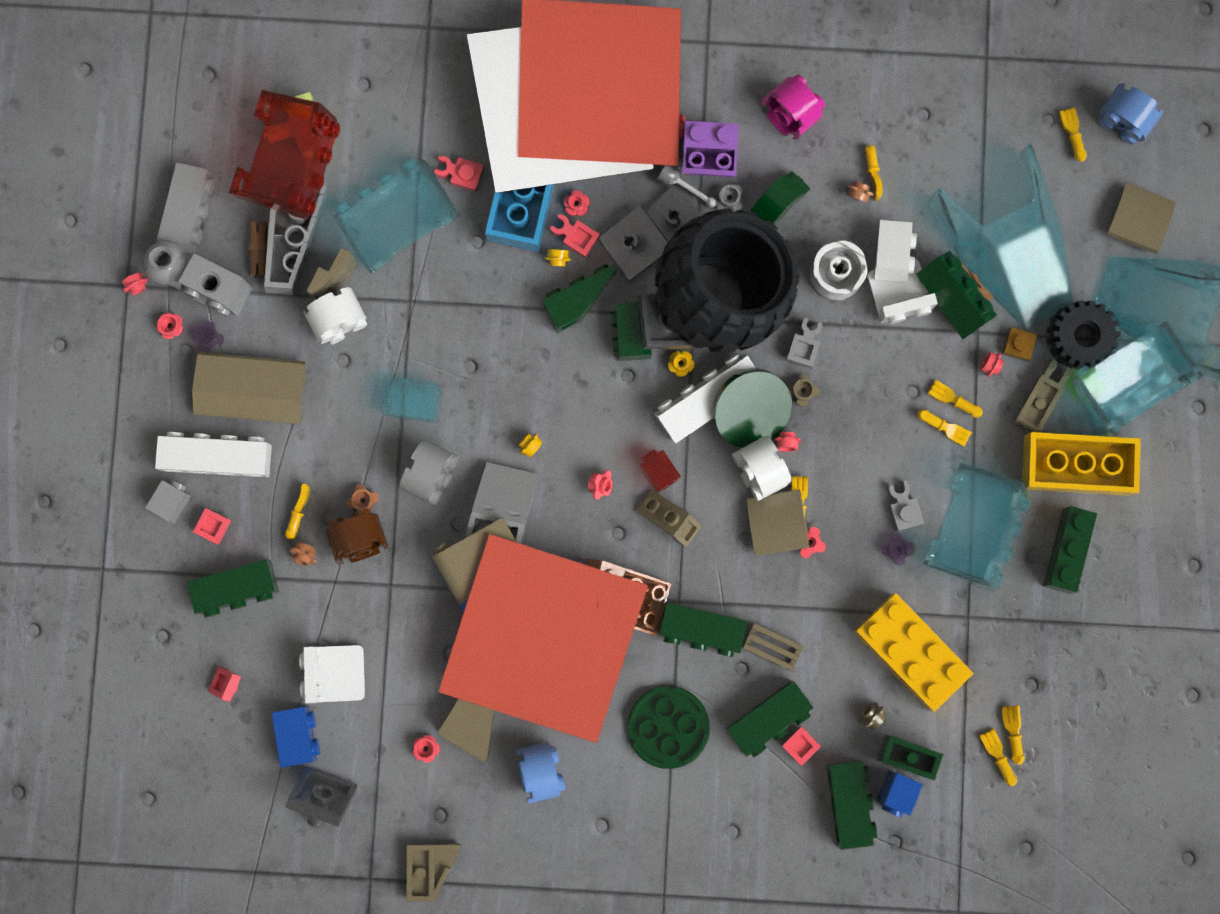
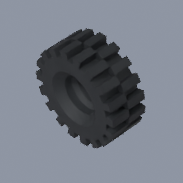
[1046,300,1121,370]

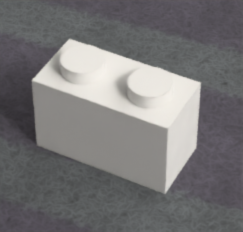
[874,220,917,283]

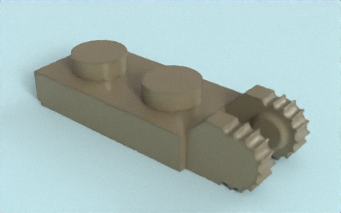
[1014,358,1073,433]

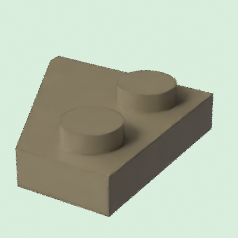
[406,844,461,902]

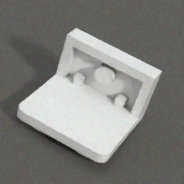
[867,259,938,324]
[299,645,365,703]

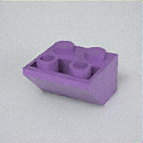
[682,121,739,177]

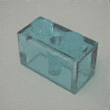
[382,378,443,423]

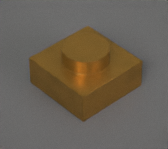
[1002,327,1037,362]

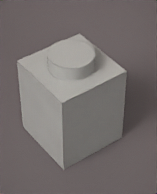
[145,479,191,524]

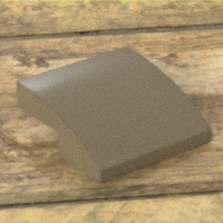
[1106,183,1176,254]
[307,248,358,301]
[747,490,809,556]

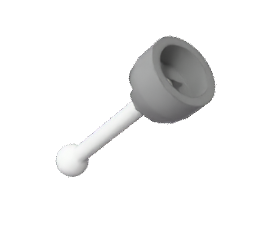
[657,165,717,208]

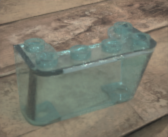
[332,157,461,274]
[923,463,1032,592]

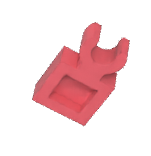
[434,156,484,192]
[550,214,600,258]

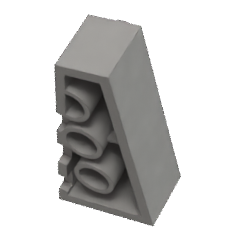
[264,181,328,295]

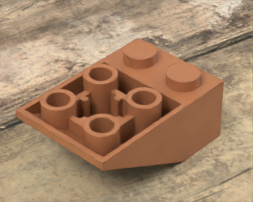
[586,558,671,636]

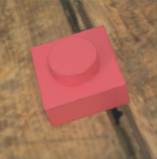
[193,508,231,545]
[208,666,241,702]
[781,726,821,766]

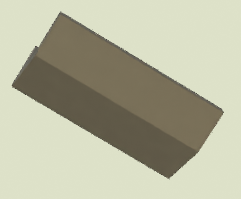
[192,352,306,424]

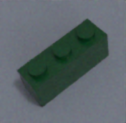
[916,250,997,340]
[1043,506,1097,594]
[186,559,279,618]
[659,603,747,657]
[726,681,813,758]
[826,760,877,850]

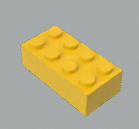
[1022,432,1141,496]
[853,593,974,712]

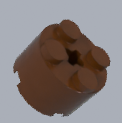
[326,509,388,564]

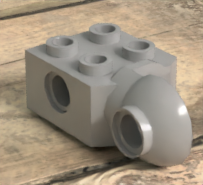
[143,240,253,317]

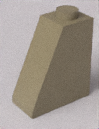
[437,698,495,763]

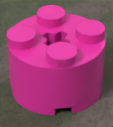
[762,74,825,140]

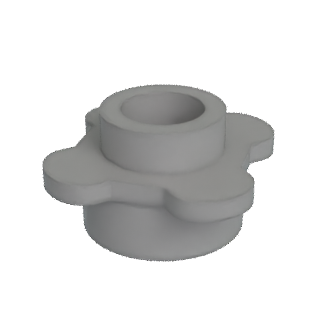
[716,184,743,211]

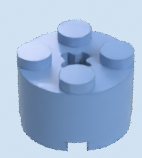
[1098,84,1163,145]
[515,742,565,804]

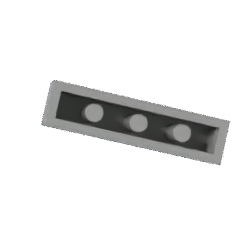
[156,163,215,266]

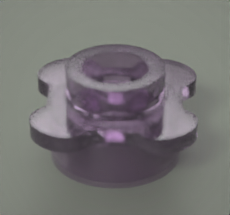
[192,321,224,353]
[882,533,914,565]

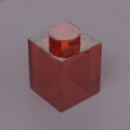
[640,450,681,494]

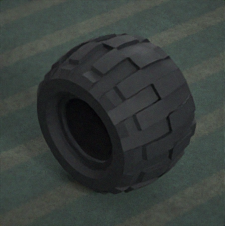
[655,208,800,353]

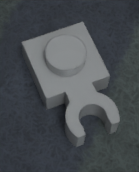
[786,317,822,369]
[888,481,924,531]

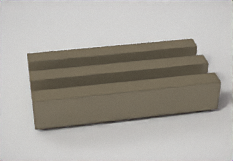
[742,623,804,671]

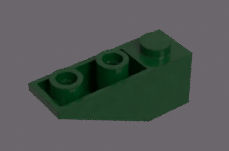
[542,264,616,333]

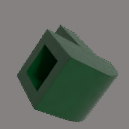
[750,171,811,224]

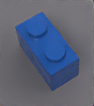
[272,706,320,768]
[876,770,923,818]

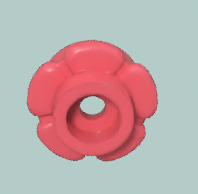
[563,190,590,216]
[122,272,148,295]
[156,313,183,339]
[980,351,1004,377]
[774,432,801,452]
[413,735,440,763]

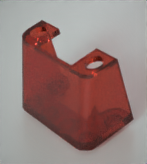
[229,90,340,219]

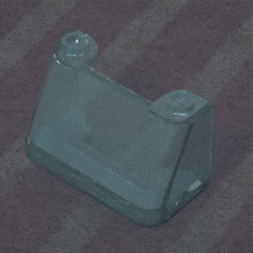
[1071,321,1203,437]

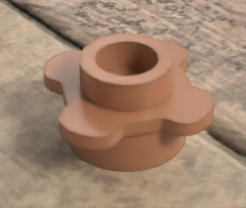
[847,181,874,202]
[347,485,379,513]
[289,543,317,566]

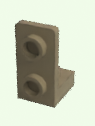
[636,490,702,548]

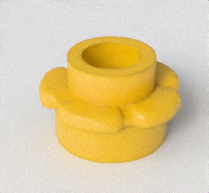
[544,249,571,266]
[668,351,694,377]
[518,433,543,458]

